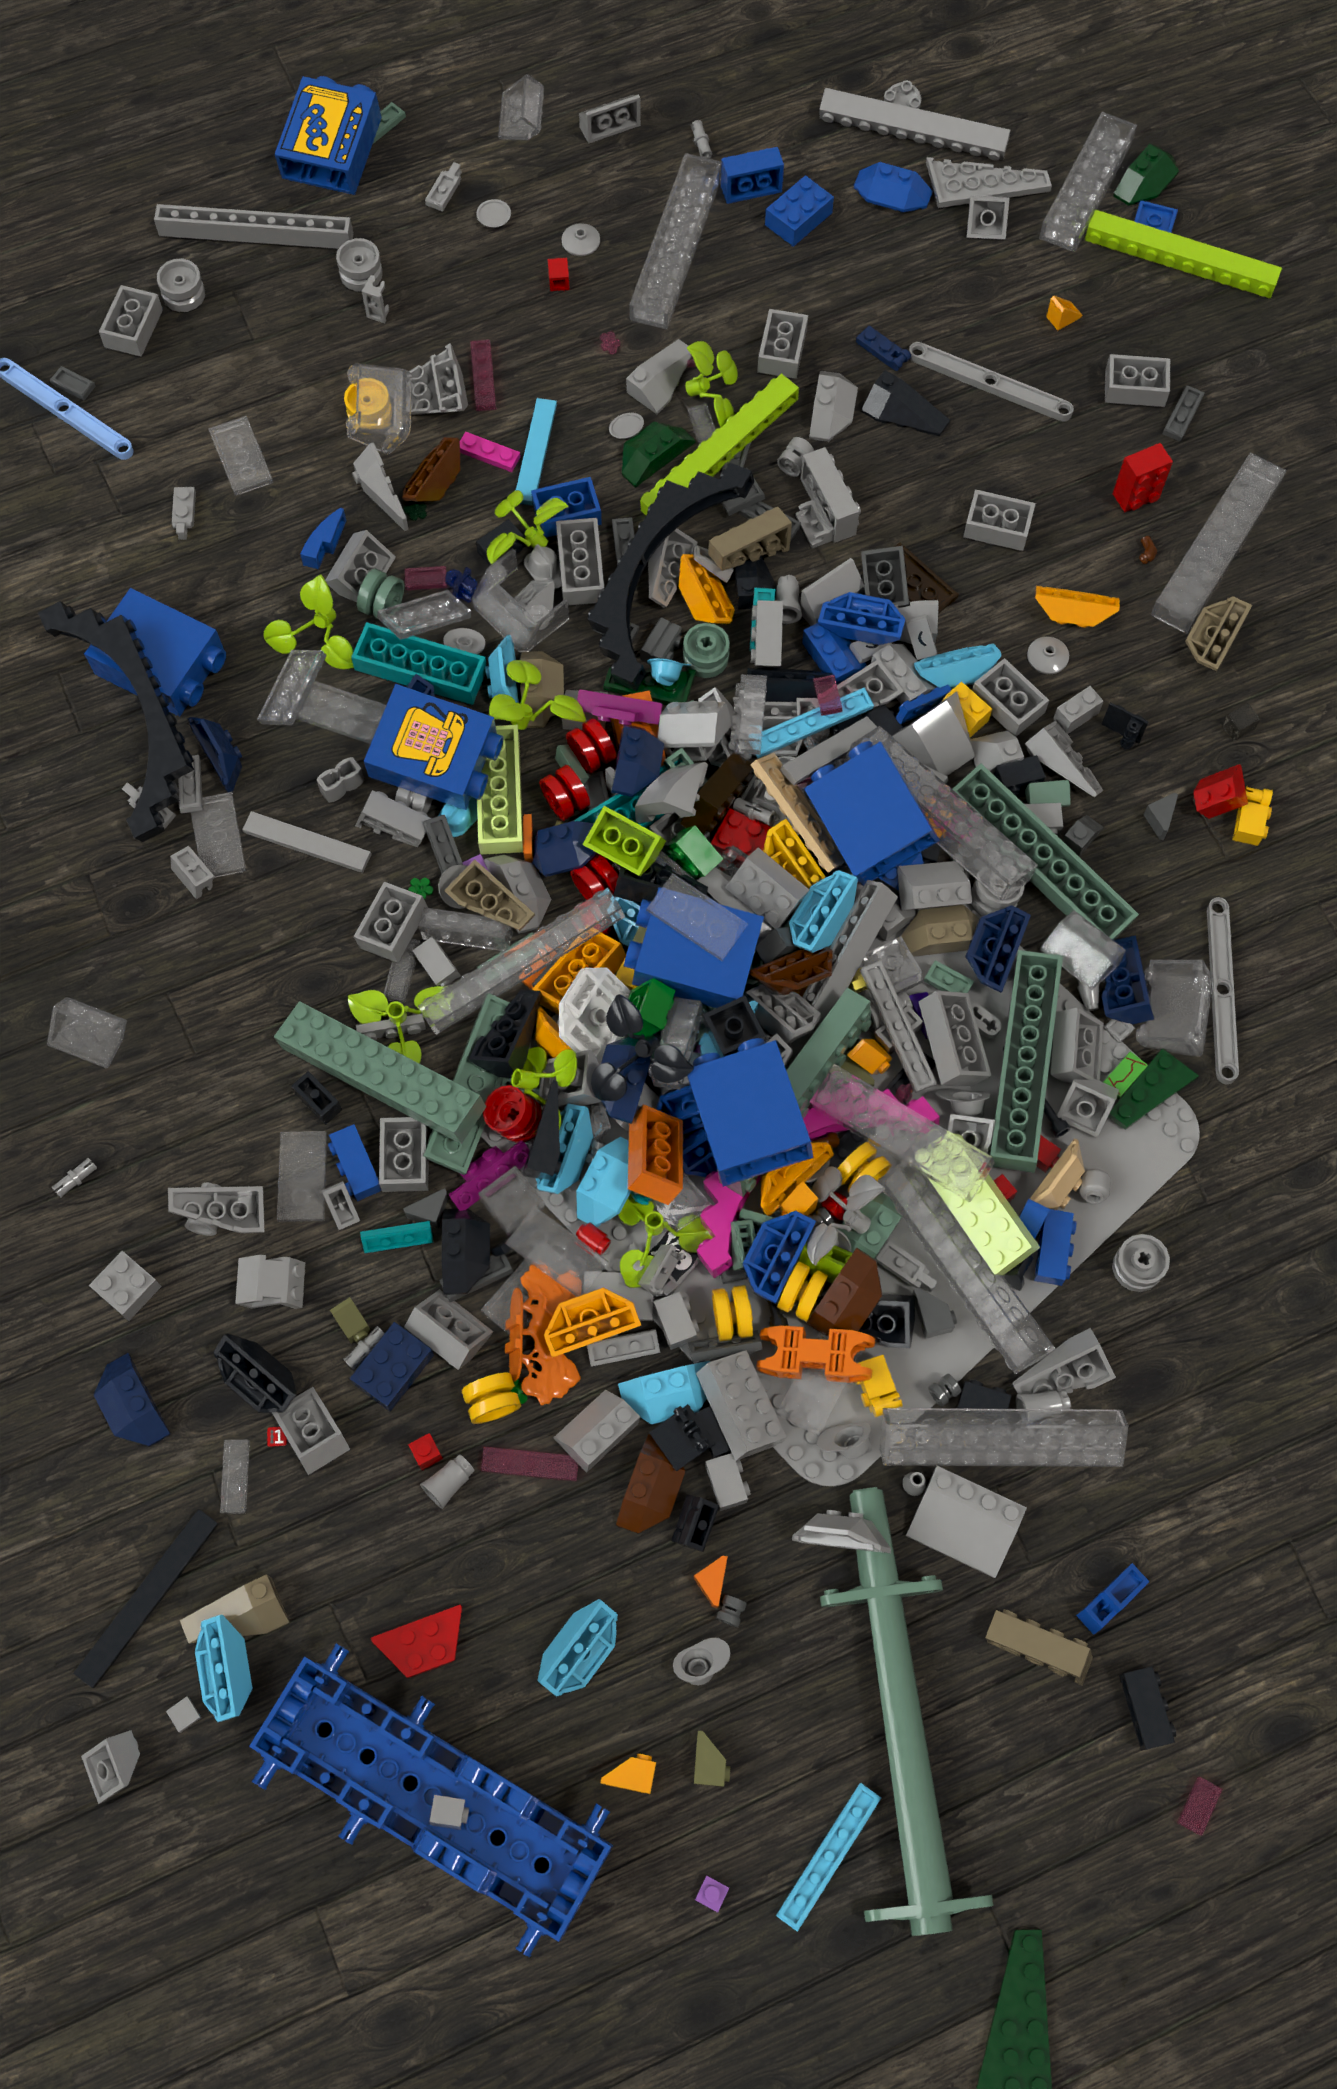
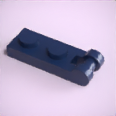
[856,326,911,371]

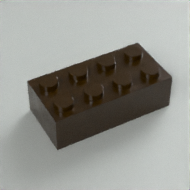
[680,751,754,835]

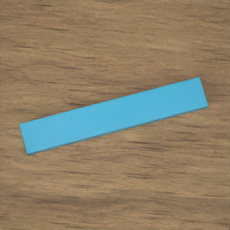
[516,398,557,505]
[748,687,874,759]
[776,1783,881,1931]

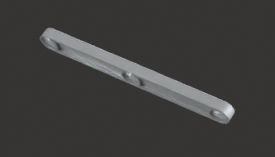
[909,342,1074,422]
[1207,897,1239,1084]

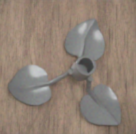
[807,1166,885,1266]

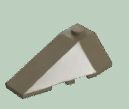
[444,859,535,931]
[180,1574,290,1644]

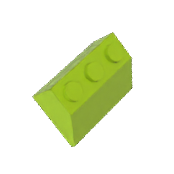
[582,806,666,876]

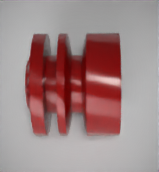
[483,1085,542,1143]

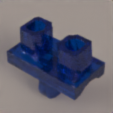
[445,567,478,603]

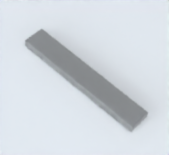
[780,716,881,786]
[242,811,371,873]
[860,960,937,1093]

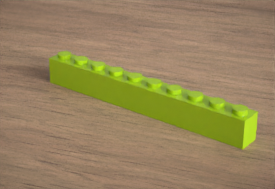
[1085,210,1282,299]
[640,373,799,516]

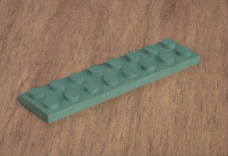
[423,993,510,1175]

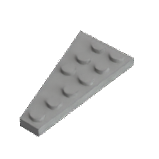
[926,157,1052,208]

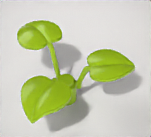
[686,341,738,428]
[487,490,569,566]
[264,575,354,669]
[489,660,586,730]
[348,986,453,1064]
[511,1047,577,1130]
[618,1193,712,1288]

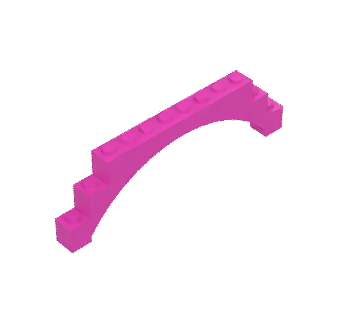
[696,1081,940,1278]

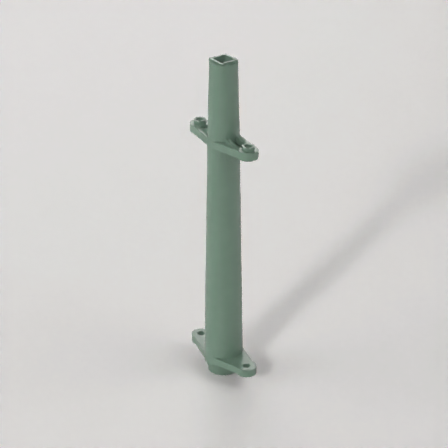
[820,1487,994,1936]

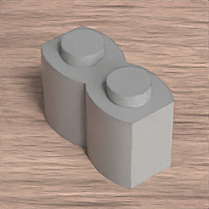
[317,757,364,803]

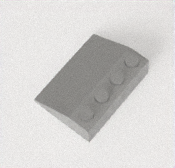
[906,1466,1027,1578]

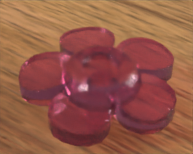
[600,331,620,354]
[894,1084,913,1107]

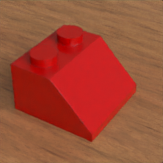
[1194,764,1248,819]

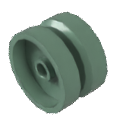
[357,568,405,623]
[683,623,730,678]

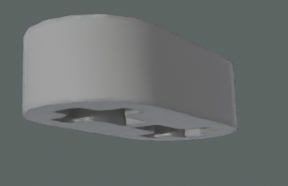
[971,1003,1001,1039]

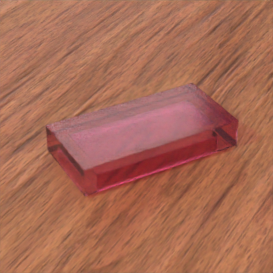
[405,566,447,590]
[813,675,843,716]
[1177,1776,1222,1836]

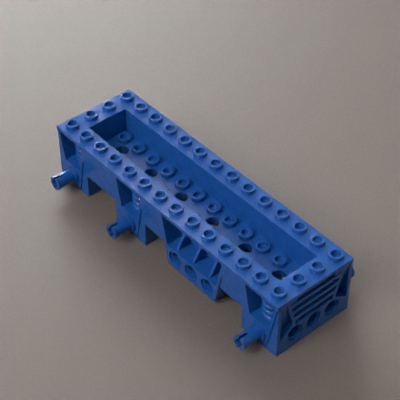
[249,1643,613,1957]

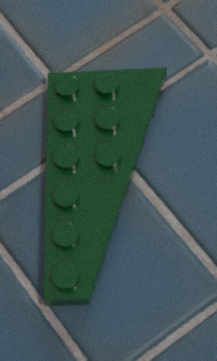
[976,1929,1052,2089]

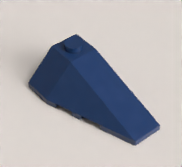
[1102,935,1154,1025]

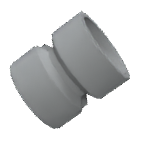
[777,437,814,477]
[395,787,433,814]

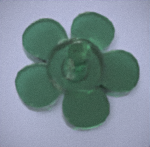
[404,501,427,521]

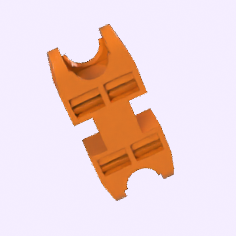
[756,1326,875,1383]

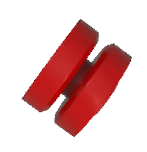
[566,718,617,774]
[539,765,590,821]
[570,853,618,910]

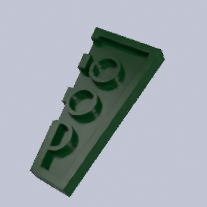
[604,668,696,705]
[1108,1048,1199,1130]

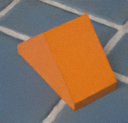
[694,1556,727,1608]

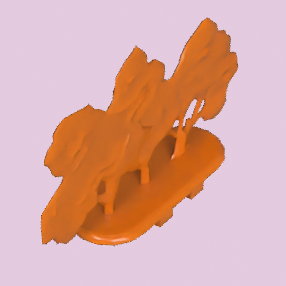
[505,1265,582,1405]

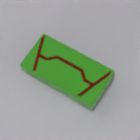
[1103,1051,1148,1099]

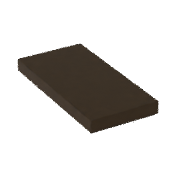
[895,542,958,614]

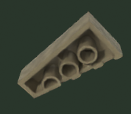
[708,507,792,571]
[985,1609,1093,1686]

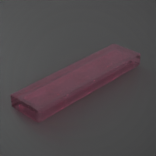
[470,340,496,411]
[481,1447,578,1482]

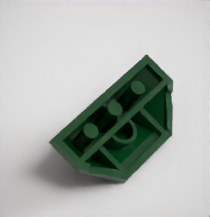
[1113,144,1179,206]
[622,421,696,488]

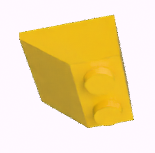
[941,681,992,737]

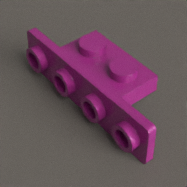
[577,689,663,725]
[449,1140,529,1211]

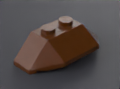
[402,437,460,501]
[749,947,833,995]
[806,1248,882,1337]
[616,1434,686,1534]

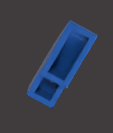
[300,508,346,569]
[1076,1563,1149,1635]

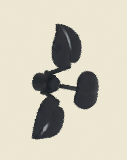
[591,994,694,1101]

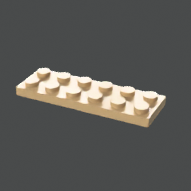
[750,753,846,873]

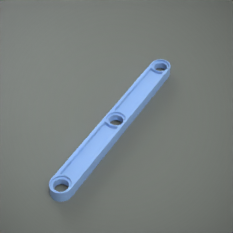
[0,358,134,460]

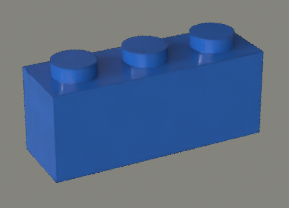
[328,1124,382,1201]
[1034,1209,1077,1286]

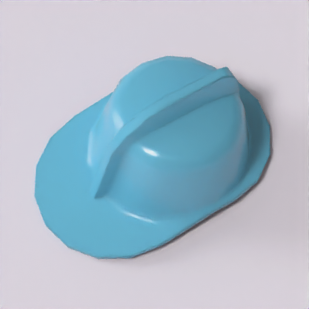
[647,658,691,686]
[438,797,478,837]

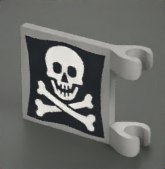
[633,1224,700,1297]

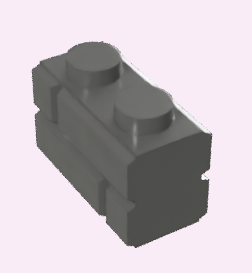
[640,617,684,663]

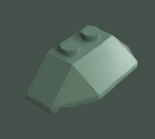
[838,1192,911,1259]

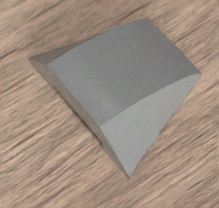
[398,343,468,415]
[888,691,975,776]
[733,697,816,756]
[635,762,708,823]

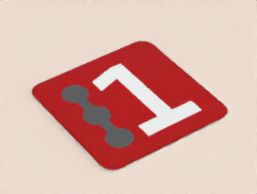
[267,1427,286,1447]

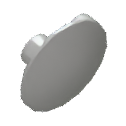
[884,80,921,109]

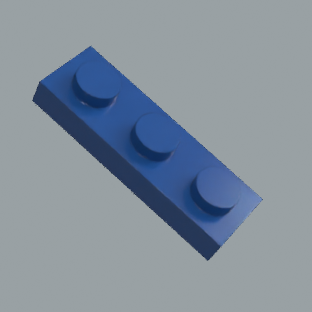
[896,685,952,724]

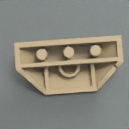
[1019,1138,1085,1215]

